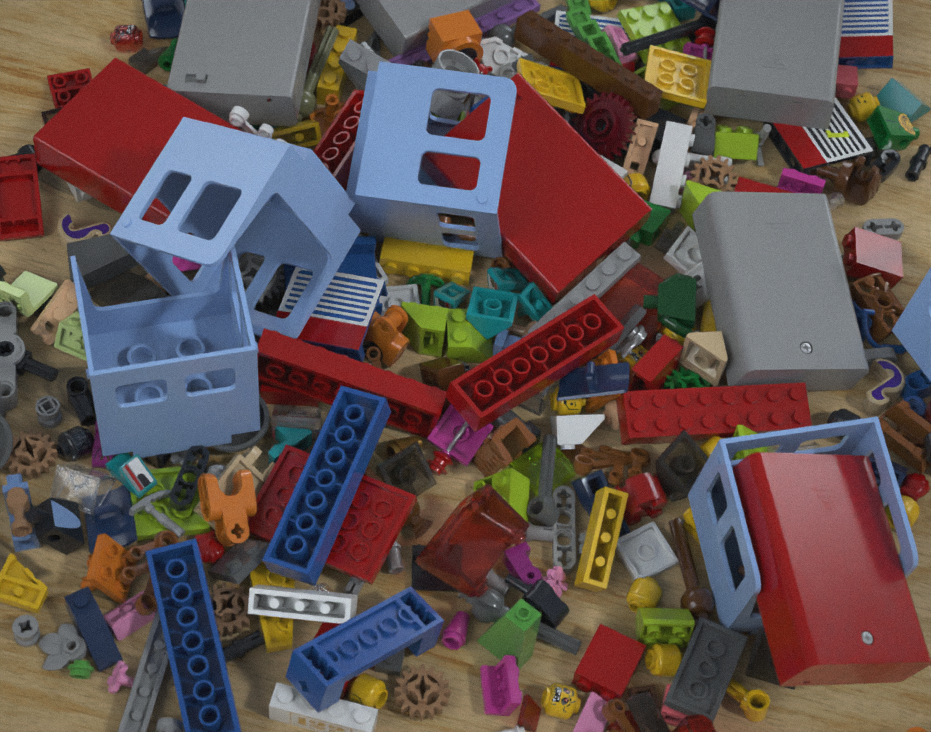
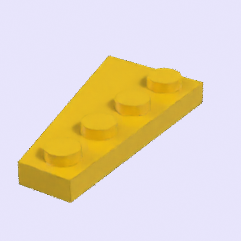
[249,561,295,653]

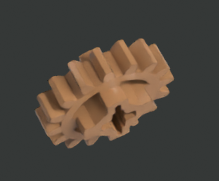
[315,0,347,31]
[690,155,738,192]
[5,429,58,480]
[210,582,254,637]
[394,664,451,721]

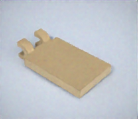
[193,445,275,535]

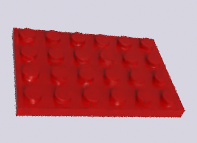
[241,444,417,585]

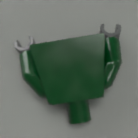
[643,273,702,338]

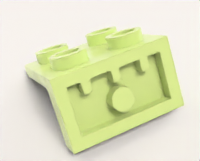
[0,271,59,317]
[54,310,87,361]

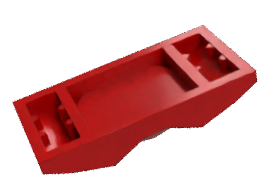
[0,153,44,241]

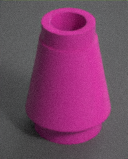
[441,611,470,650]

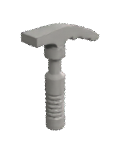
[755,124,771,166]
[129,490,185,538]

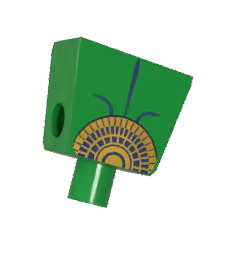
[866,105,920,150]

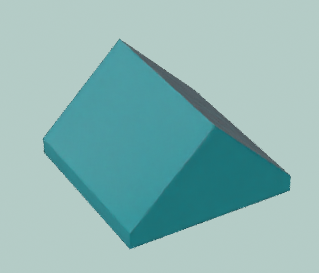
[876,78,931,123]
[466,286,519,340]

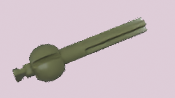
[297,25,339,123]

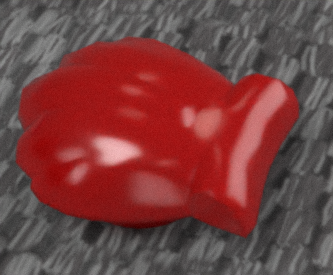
[899,473,930,502]
[194,530,224,563]

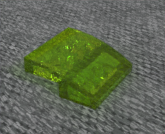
[509,441,577,496]

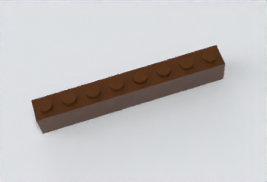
[514,10,663,120]

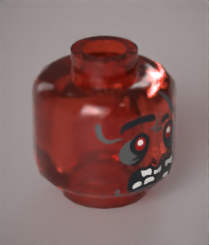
[110,24,143,52]

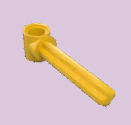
[683,651,770,722]

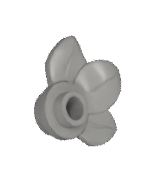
[614,325,647,358]
[38,623,87,671]

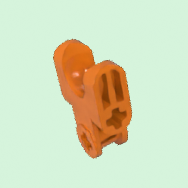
[362,305,410,368]
[198,469,257,547]

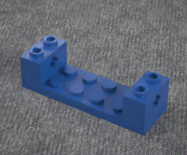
[285,586,444,713]

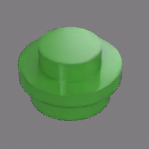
[68,660,94,679]

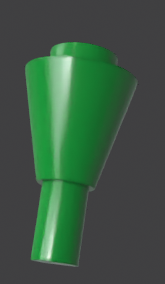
[158,39,178,71]

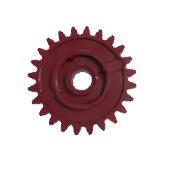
[572,92,638,160]

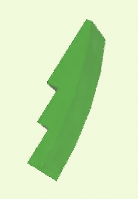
[565,7,622,66]

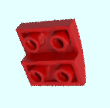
[47,68,92,111]

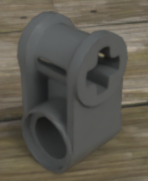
[690,113,716,155]

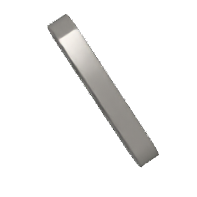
[552,486,576,575]

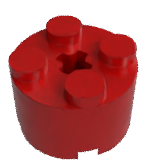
[614,472,668,526]

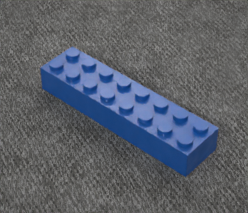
[263,386,391,586]
[145,539,242,732]

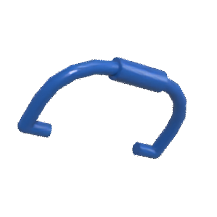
[862,309,907,354]

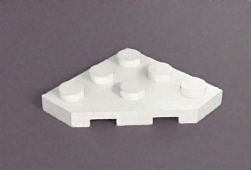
[480,36,548,79]

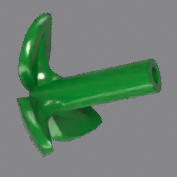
[406,273,445,306]

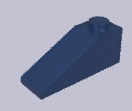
[571,469,630,538]
[64,586,123,673]

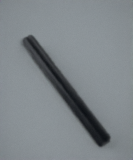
[620,16,715,56]

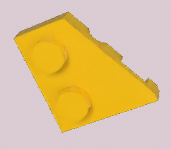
[0,553,49,614]

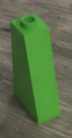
[477,598,542,670]

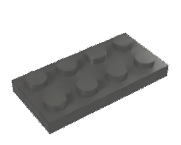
[663,617,748,726]

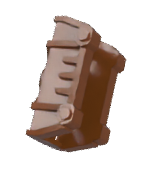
[849,272,905,343]
[878,400,931,474]
[471,417,537,478]

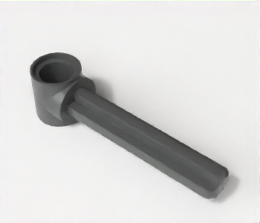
[527,434,559,526]

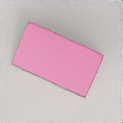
[602,25,638,64]
[103,590,157,641]
[573,692,608,732]

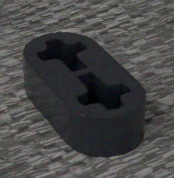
[870,149,901,183]

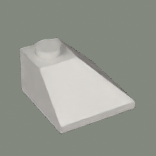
[550,414,605,449]

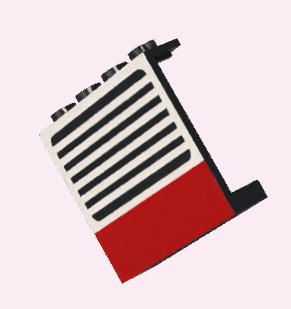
[762,97,873,175]

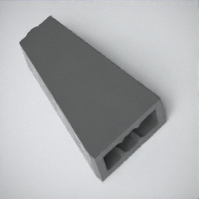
[67,234,140,289]

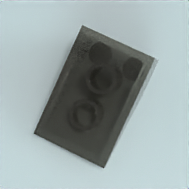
[89,270,168,307]

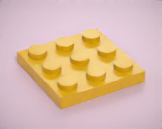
[644,45,711,109]
[516,58,586,114]

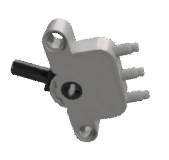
[0,301,59,411]

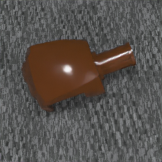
[815,156,881,206]

